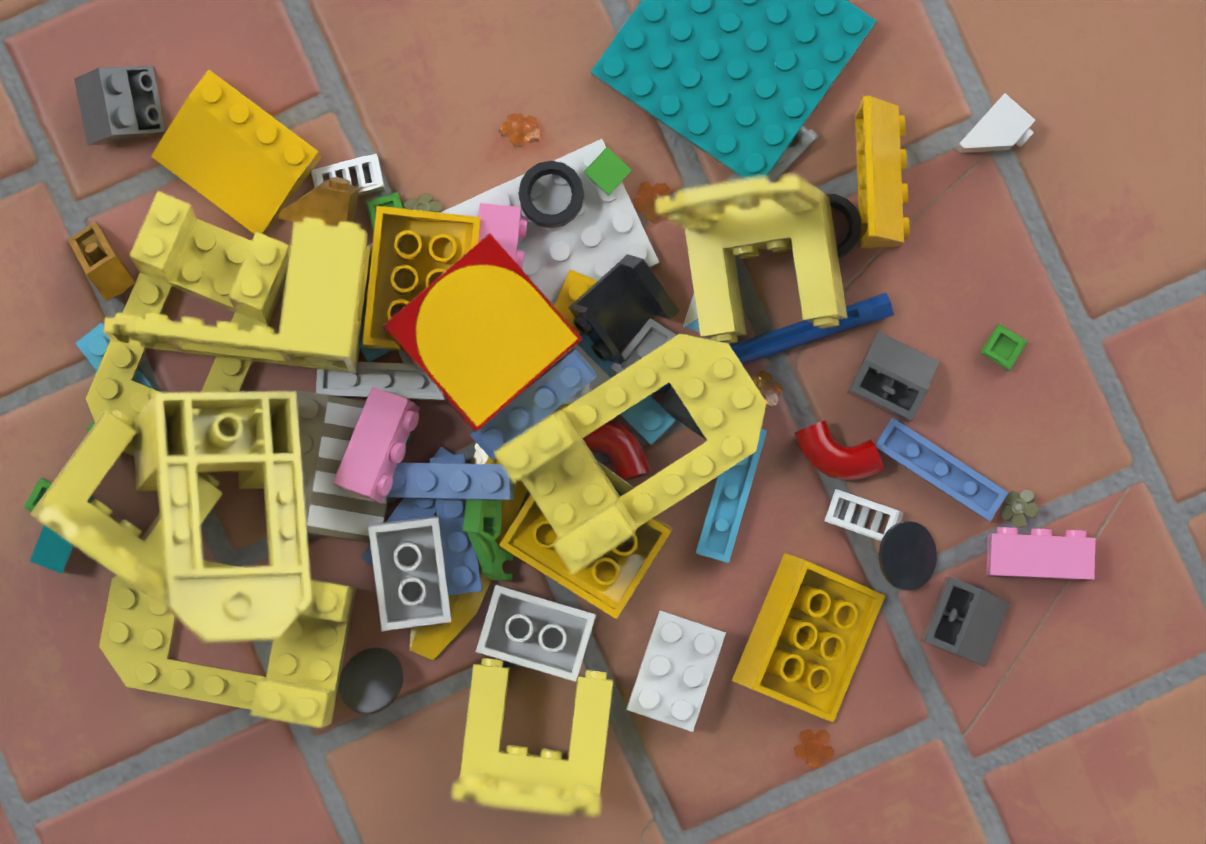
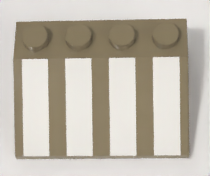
[295,390,389,543]

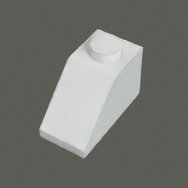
[956,93,1036,153]

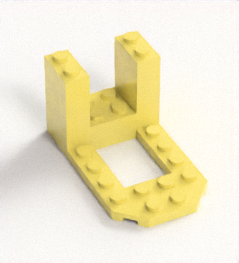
[655,175,847,344]
[86,191,290,456]
[103,218,372,374]
[494,333,767,574]
[132,391,311,643]
[30,410,223,603]
[99,560,357,728]
[452,658,613,816]

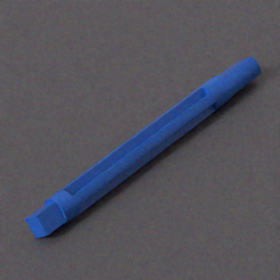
[650,293,894,396]

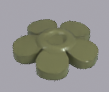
[404,193,442,213]
[1001,489,1040,528]

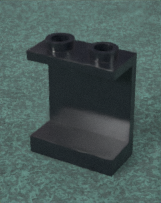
[568,254,679,365]

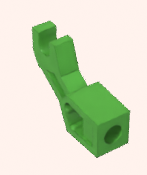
[463,499,513,581]

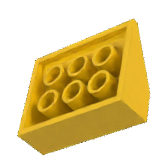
[151,70,322,235]
[855,96,910,248]
[362,206,481,351]
[499,494,673,619]
[732,553,886,723]

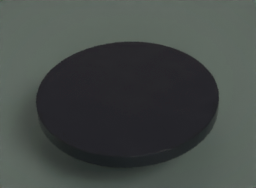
[879,521,937,590]
[339,647,404,714]

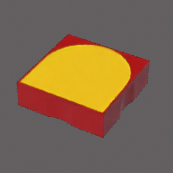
[382,233,582,432]

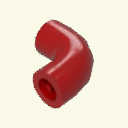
[794,420,884,481]
[582,421,651,481]

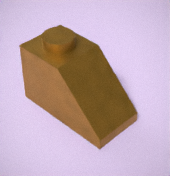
[278,177,360,227]
[67,221,135,302]

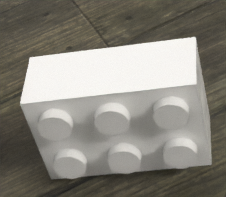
[368,516,451,631]
[476,585,596,682]
[626,610,726,732]

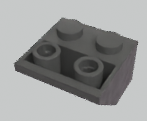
[74,66,166,145]
[847,331,939,423]
[920,577,1010,667]

